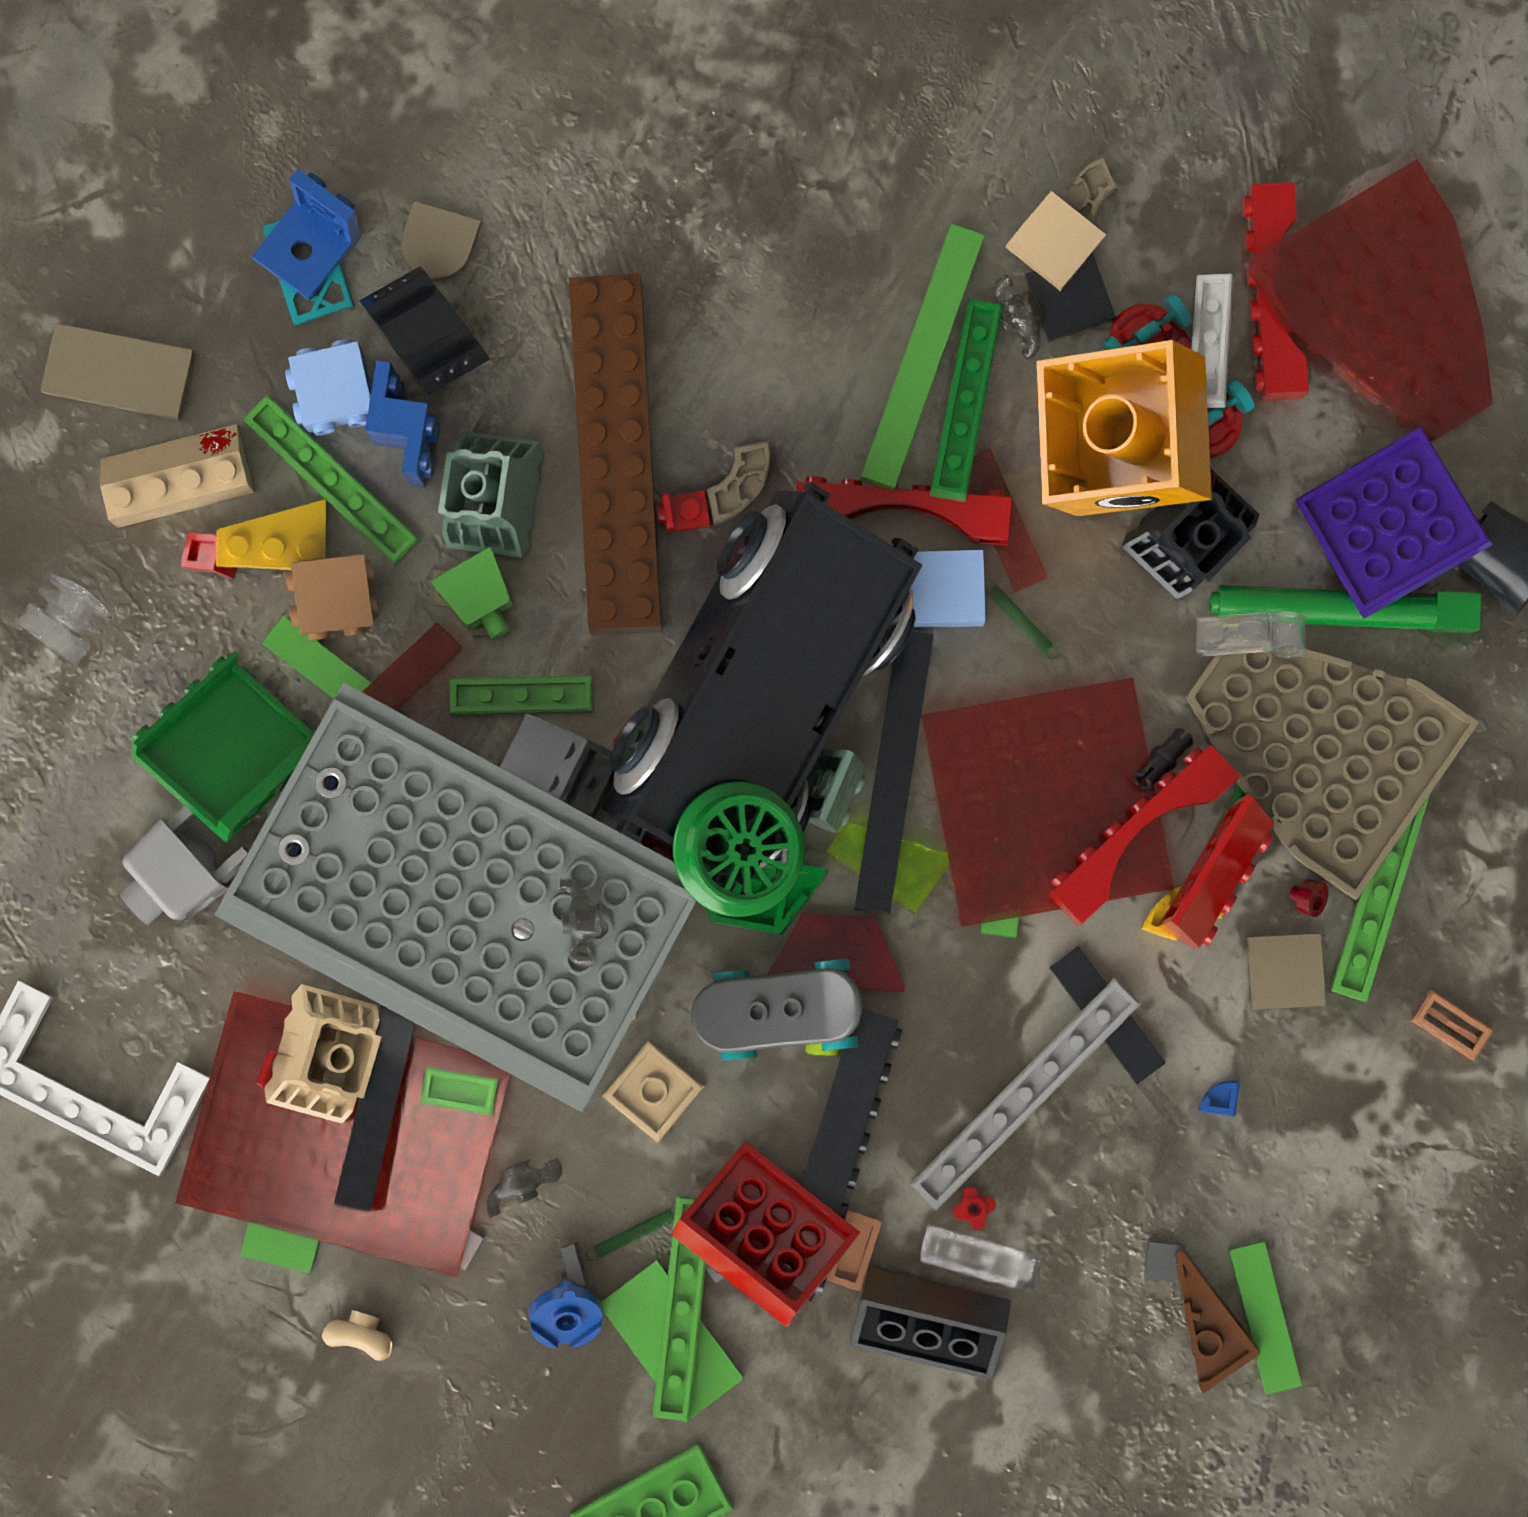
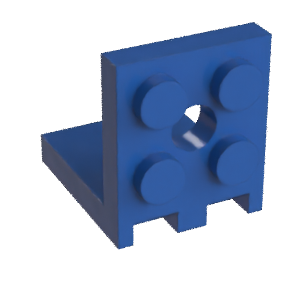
[252,169,361,302]

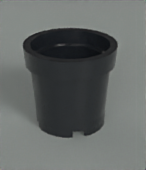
[1457,501,1528,618]

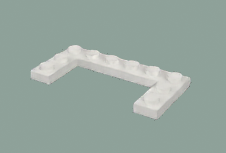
[0,981,212,1176]

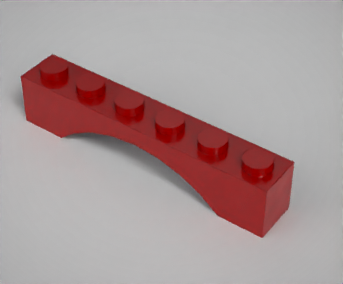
[1242,182,1309,401]
[796,476,1012,546]
[1048,745,1241,926]

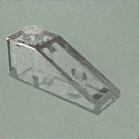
[919,1225,1042,1291]

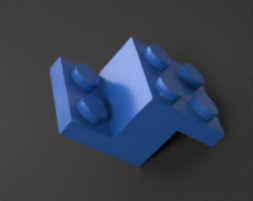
[365,360,440,487]

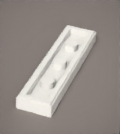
[1191,274,1234,408]

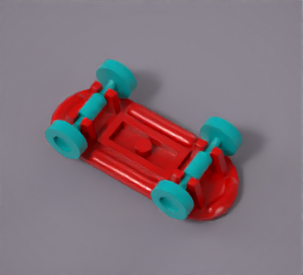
[1102,294,1255,458]

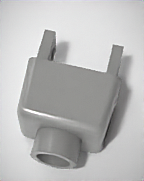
[119,806,249,925]

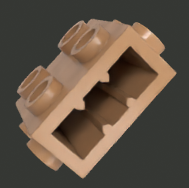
[284,554,378,640]

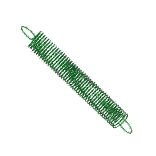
[984,579,1058,659]
[586,1207,674,1261]

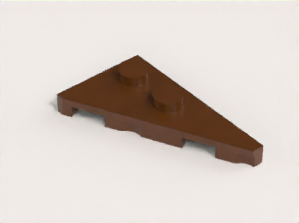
[1175,1247,1261,1394]

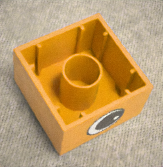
[1037,340,1212,516]

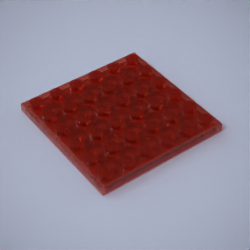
[921,677,1174,928]

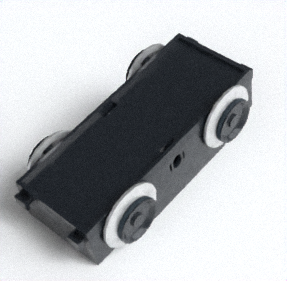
[601,483,922,892]

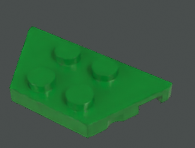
[705,861,828,935]

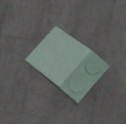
[806,749,866,833]

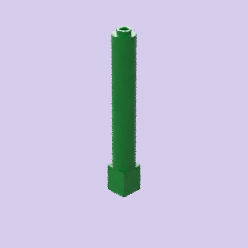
[1209,585,1481,634]

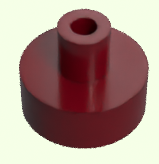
[1290,879,1328,917]

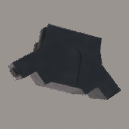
[359,266,490,395]
[1121,468,1260,599]

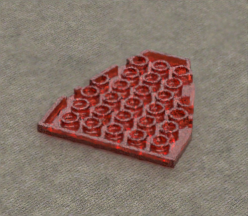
[1243,159,1493,442]

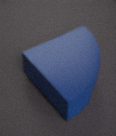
[1198,1080,1240,1117]

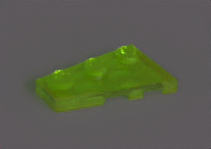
[825,822,956,915]

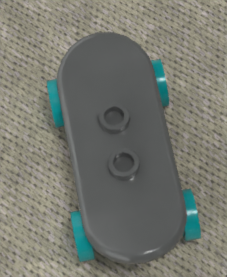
[691,959,863,1061]

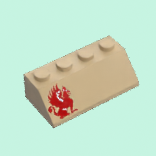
[100,424,255,528]

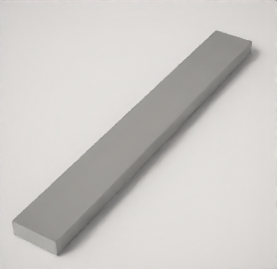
[910,978,1141,1210]

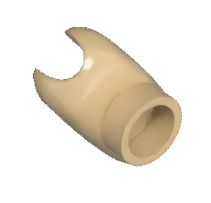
[322,1310,392,1361]

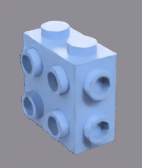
[285,339,372,435]

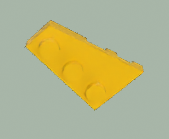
[216,499,326,570]

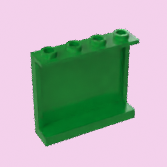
[131,651,317,843]

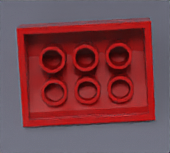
[1158,794,1274,949]
[671,1141,861,1327]

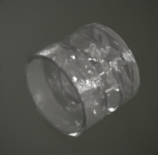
[15,572,113,665]

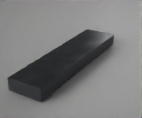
[1049,946,1166,1085]

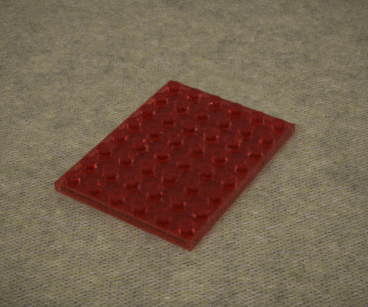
[175,991,511,1277]

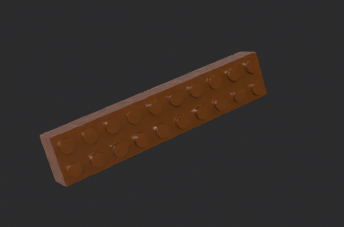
[569,273,663,636]

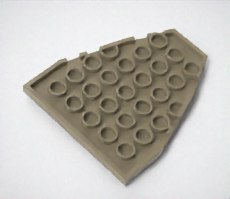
[1186,638,1479,900]

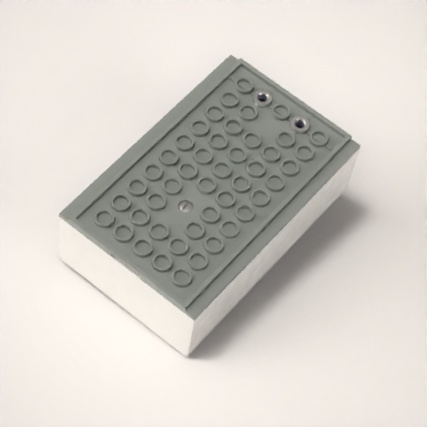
[214,682,696,1112]

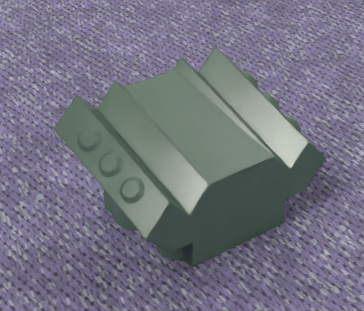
[438,431,545,558]

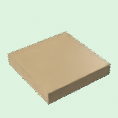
[1006,191,1106,291]
[602,1040,704,1143]

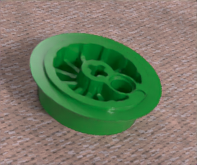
[673,782,805,917]

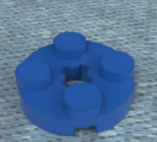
[528,1281,603,1348]

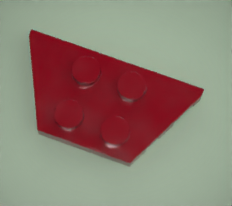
[767,913,905,992]

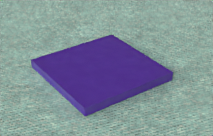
[1295,426,1493,619]

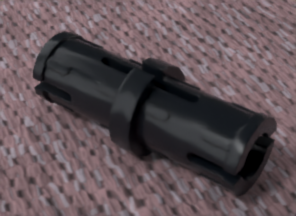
[1132,728,1194,791]

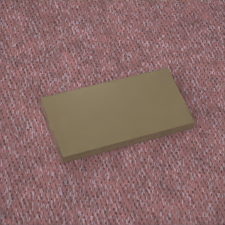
[40,323,195,420]

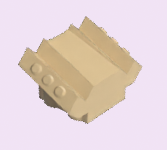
[264,984,382,1124]

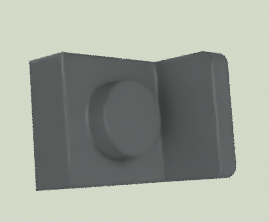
[551,1242,589,1289]

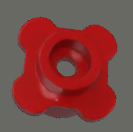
[953,1187,996,1230]

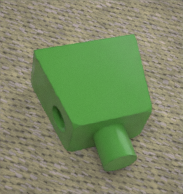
[431,547,514,640]

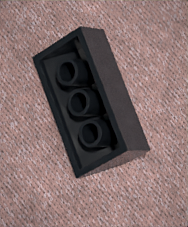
[849,1266,1011,1380]

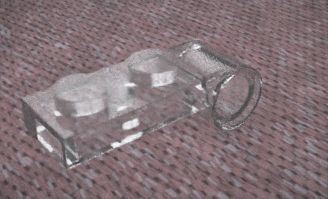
[1196,612,1306,658]

